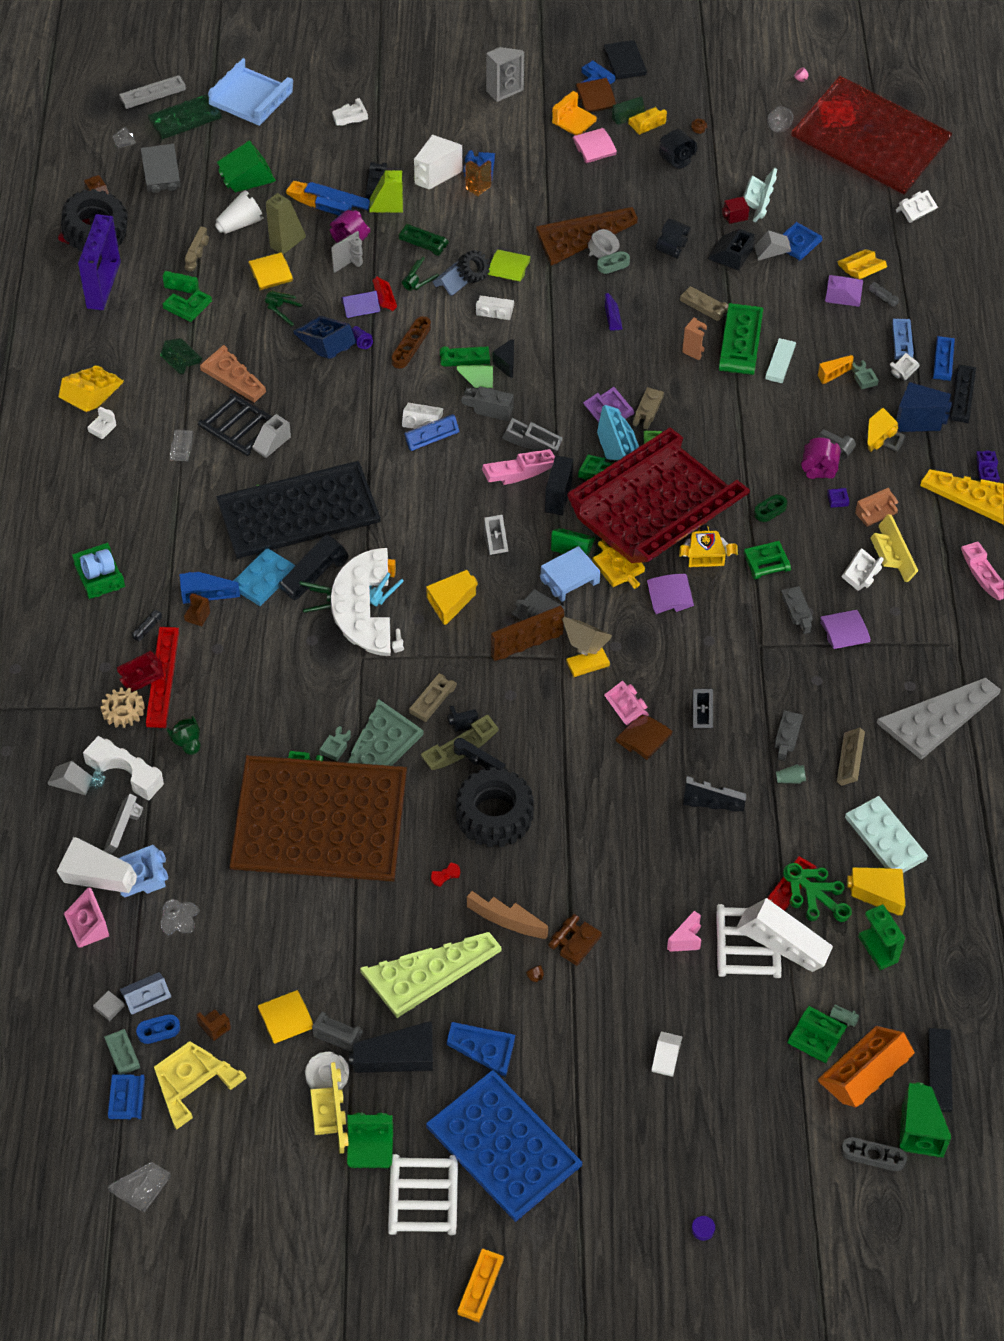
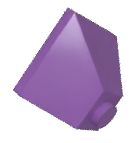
[825,275,863,307]

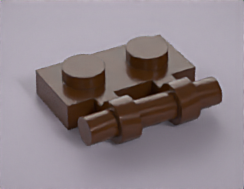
[548,914,602,966]

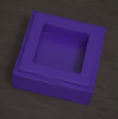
[827,488,850,508]

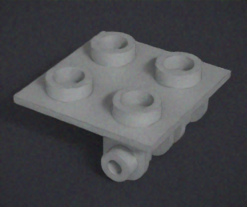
[331,231,363,273]

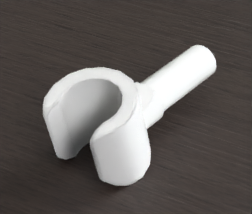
[392,629,404,653]

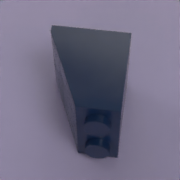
[896,382,952,432]

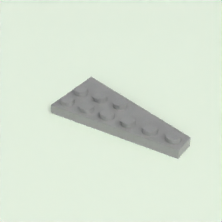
[877,678,1001,760]

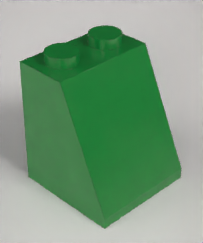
[217,140,276,193]
[899,1082,951,1158]

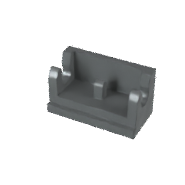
[312,1011,363,1051]

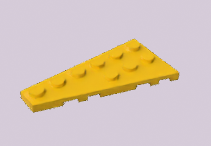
[920,469,1004,525]

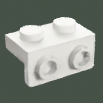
[841,548,884,591]

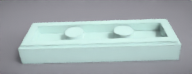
[765,338,796,383]

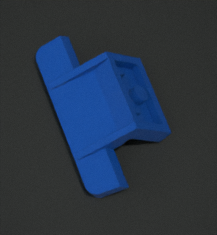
[304,183,370,215]

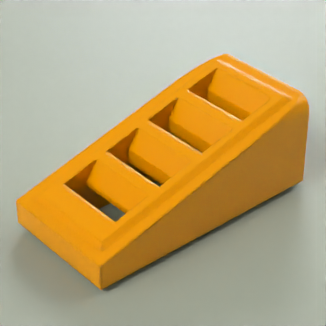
[818,355,854,384]

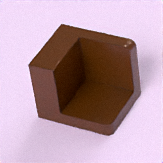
[184,593,210,627]
[196,1010,231,1041]

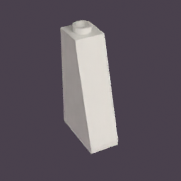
[57,837,137,893]

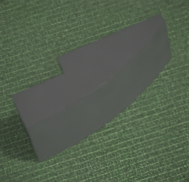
[502,418,563,453]

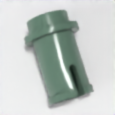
[830,1004,859,1027]

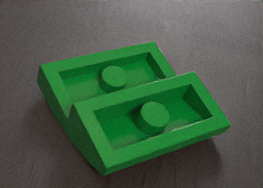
[788,1006,847,1064]

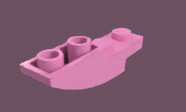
[482,449,555,485]

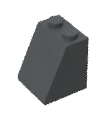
[141,144,181,193]

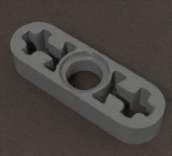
[841,1137,907,1171]

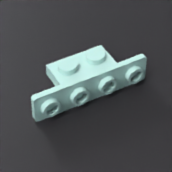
[744,168,777,222]

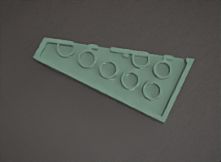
[346,699,424,766]

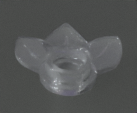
[161,899,200,936]

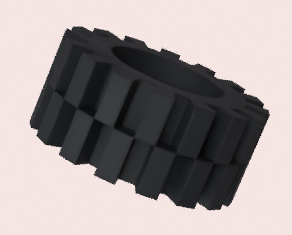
[457,250,490,284]

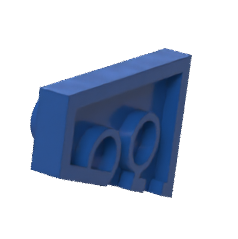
[447,1022,515,1077]

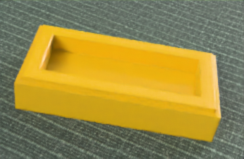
[566,648,610,677]

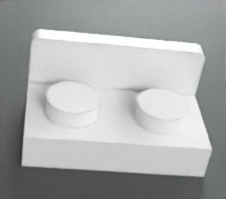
[896,190,938,223]
[476,296,514,320]
[402,402,443,429]

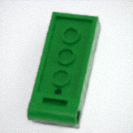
[719,303,764,375]

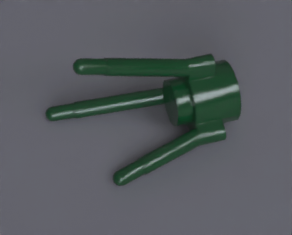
[402,256,439,291]
[265,290,302,326]
[299,581,332,613]

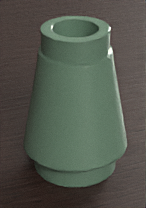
[776,764,806,784]

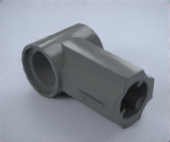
[818,430,856,460]

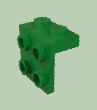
[347,1113,393,1168]

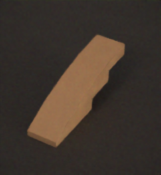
[467,891,548,939]

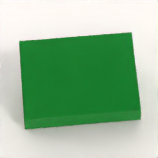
[551,528,595,556]

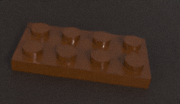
[491,605,564,661]

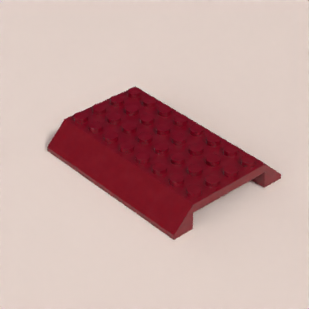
[567,427,750,563]

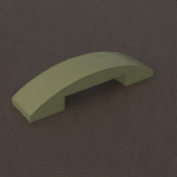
[420,714,499,770]

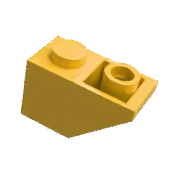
[868,408,898,452]

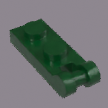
[399,224,449,256]

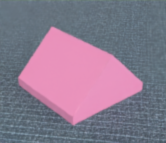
[64,888,109,947]

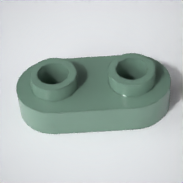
[597,251,630,274]

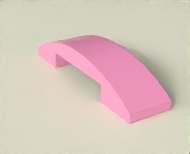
[961,541,1004,600]

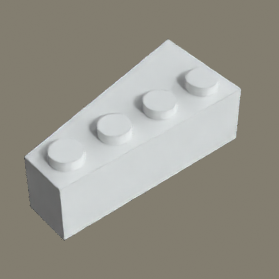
[736,898,833,972]

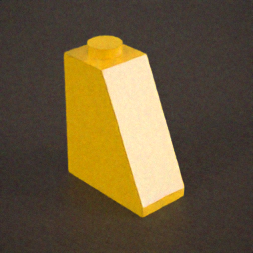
[426,570,478,625]
[847,867,905,916]

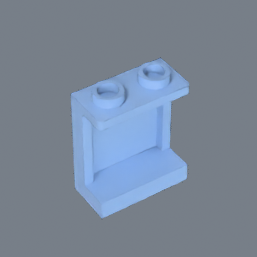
[540,546,600,602]

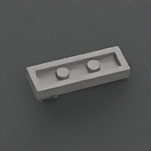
[103,794,143,854]

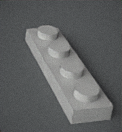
[119,75,186,109]

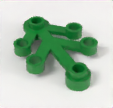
[783,863,852,922]

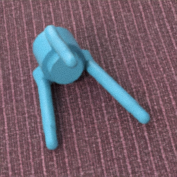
[369,573,404,607]

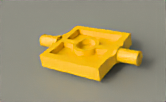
[592,540,645,589]

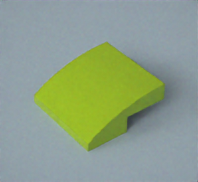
[488,250,530,282]

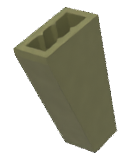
[266,193,306,254]

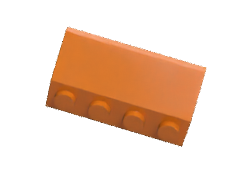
[818,1026,915,1107]

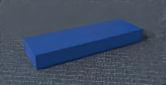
[933,336,955,381]
[404,414,460,451]

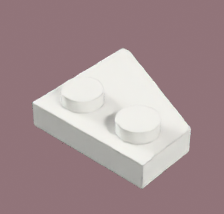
[332,98,368,126]

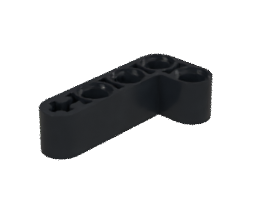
[279,535,349,600]

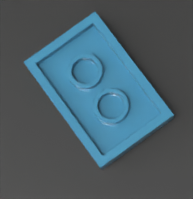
[233,549,296,606]

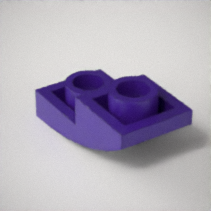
[976,451,1000,483]

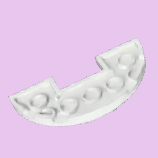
[331,548,391,656]

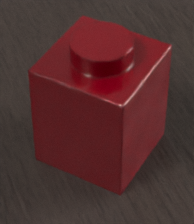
[722,196,749,224]

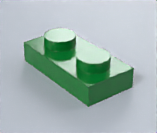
[163,271,199,294]

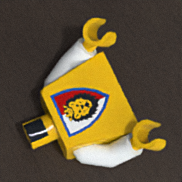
[679,525,738,567]

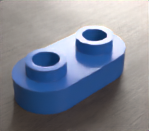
[136,1015,180,1044]

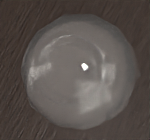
[767,106,793,133]

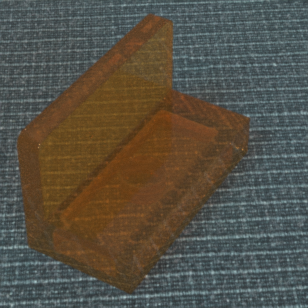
[465,160,491,196]

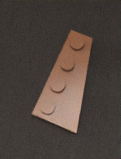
[200,345,266,403]

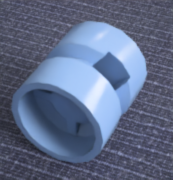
[80,549,115,580]

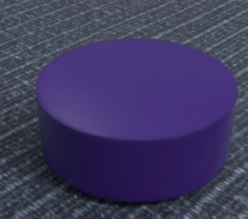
[692,1216,715,1241]

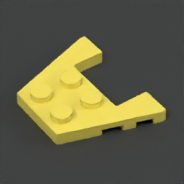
[154,1041,246,1130]

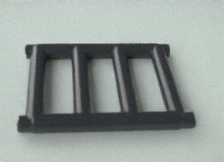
[198,392,273,456]

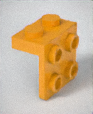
[552,91,597,136]

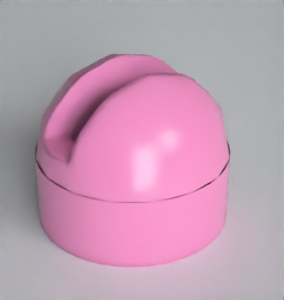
[794,67,808,82]

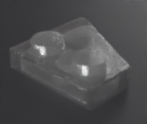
[108,1162,171,1213]

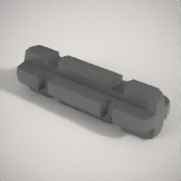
[869,282,899,307]

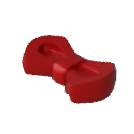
[431,862,461,887]

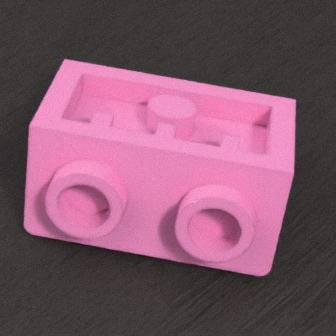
[604,680,649,726]

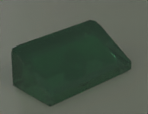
[612,96,645,125]

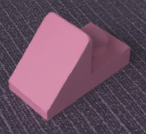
[667,911,701,952]

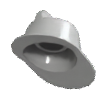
[588,229,620,258]

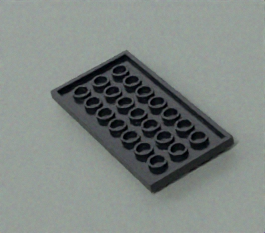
[216,461,381,559]

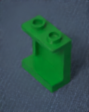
[72,543,125,599]
[858,904,905,970]

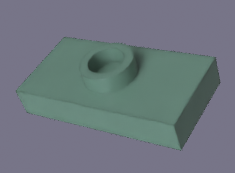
[104,1029,140,1075]

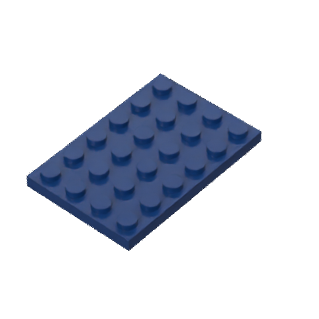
[426,1070,582,1222]

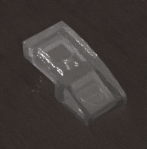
[170,430,193,461]

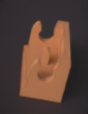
[682,318,707,360]
[855,488,898,527]

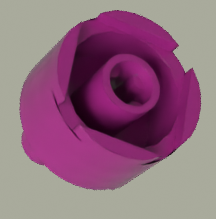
[330,210,371,243]
[802,438,841,479]

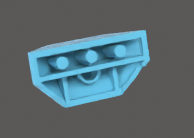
[597,405,639,462]

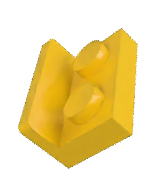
[628,107,667,135]

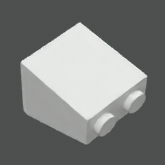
[414,135,462,190]

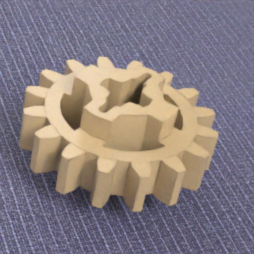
[101,688,145,728]

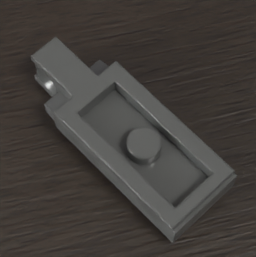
[781,586,813,634]
[775,710,803,761]

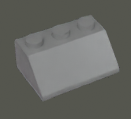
[486,47,524,102]

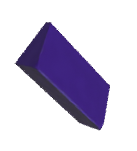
[605,293,622,331]

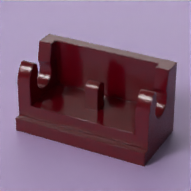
[117,651,164,693]

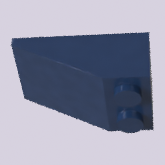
[293,316,356,359]

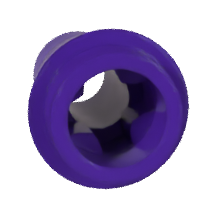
[352,326,373,349]

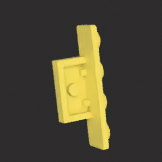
[871,514,918,582]
[311,1062,348,1154]

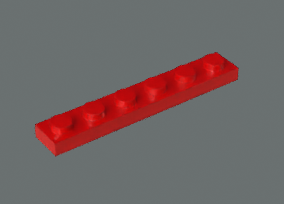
[146,627,179,728]

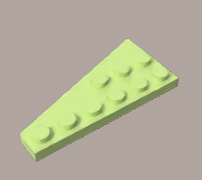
[360,932,501,1018]

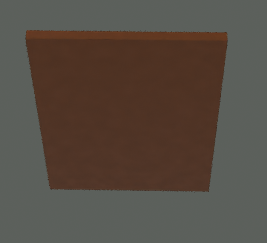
[230,755,407,882]

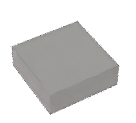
[93,991,125,1021]

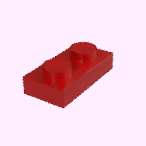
[372,277,397,311]

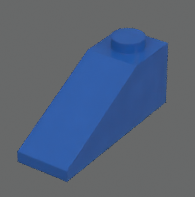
[179,572,240,604]

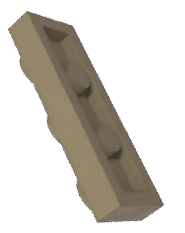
[837,728,865,786]

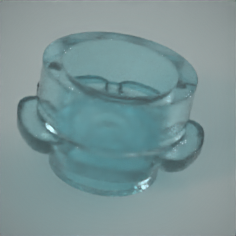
[90,770,106,789]

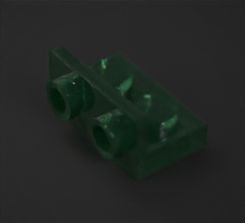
[160,338,202,374]

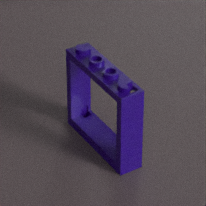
[78,214,121,310]

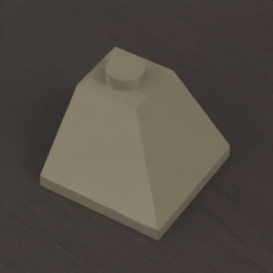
[563,617,612,656]

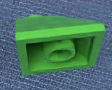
[457,365,493,388]

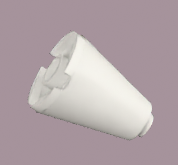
[215,190,264,234]

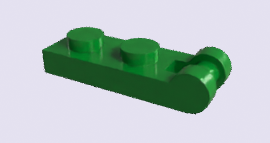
[439,346,490,367]

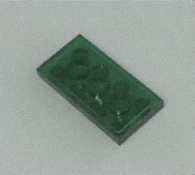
[148,94,222,140]

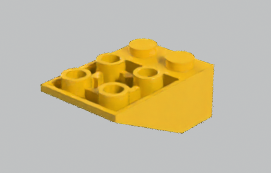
[59,366,124,412]

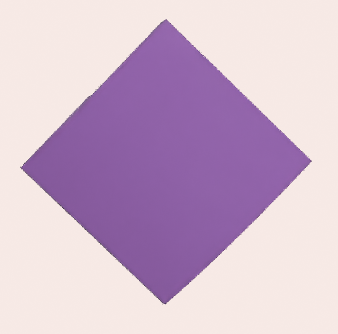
[583,387,635,422]
[647,574,694,614]
[821,610,870,649]

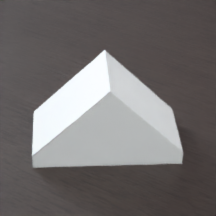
[652,1032,682,1077]

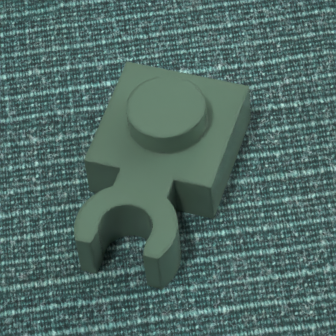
[852,360,879,390]
[319,726,351,761]

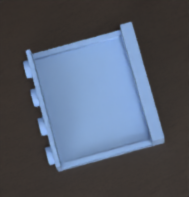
[208,58,293,126]

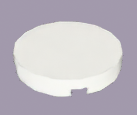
[305,1052,349,1090]

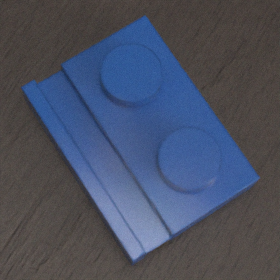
[108,1075,145,1119]

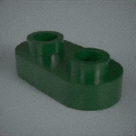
[754,495,788,522]

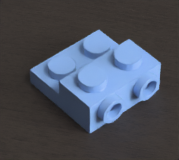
[119,845,168,897]

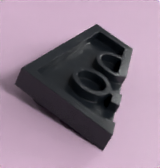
[683,776,746,812]

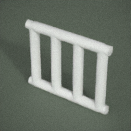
[716,904,781,978]
[388,1154,458,1235]

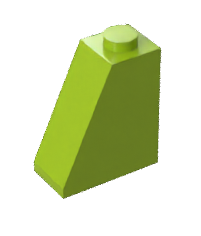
[369,170,403,212]

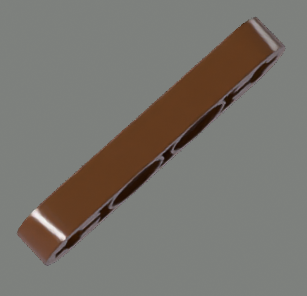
[392,316,431,369]

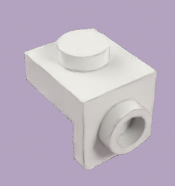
[889,353,920,381]
[88,407,116,439]

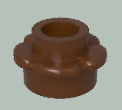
[691,118,707,134]

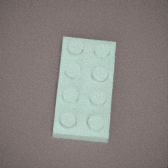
[845,796,928,873]

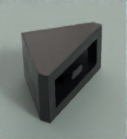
[493,339,514,378]
[691,688,713,728]

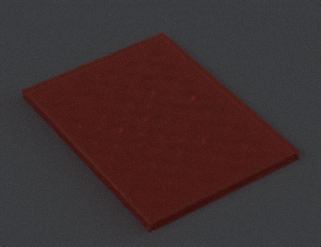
[791,76,952,195]

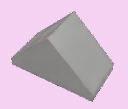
[755,230,791,261]
[484,514,508,555]
[48,761,93,795]

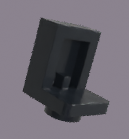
[447,705,478,732]

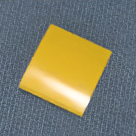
[837,249,887,279]
[249,253,293,290]
[257,990,313,1044]

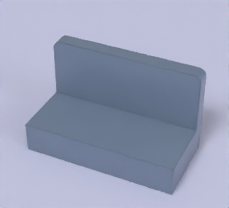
[432,262,468,296]
[120,972,171,1015]

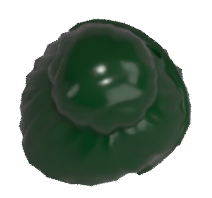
[167,716,201,755]

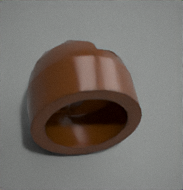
[526,965,544,983]

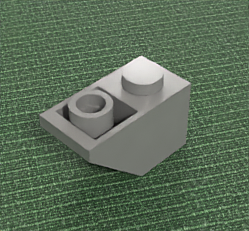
[253,414,291,458]

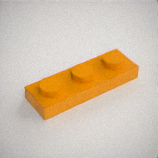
[457,1248,504,1322]

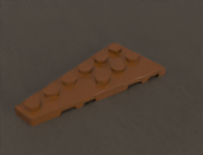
[536,207,638,266]

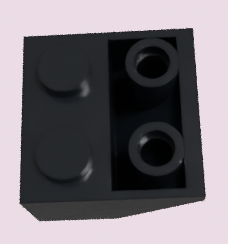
[708,229,755,271]

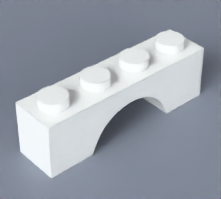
[83,736,164,801]

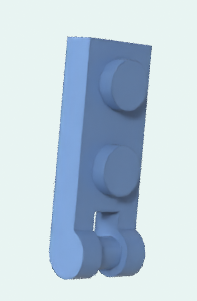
[892,319,913,360]

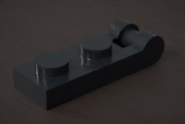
[366,162,388,199]
[453,738,506,770]

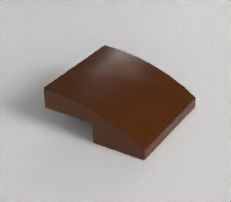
[576,78,616,112]
[615,714,673,760]

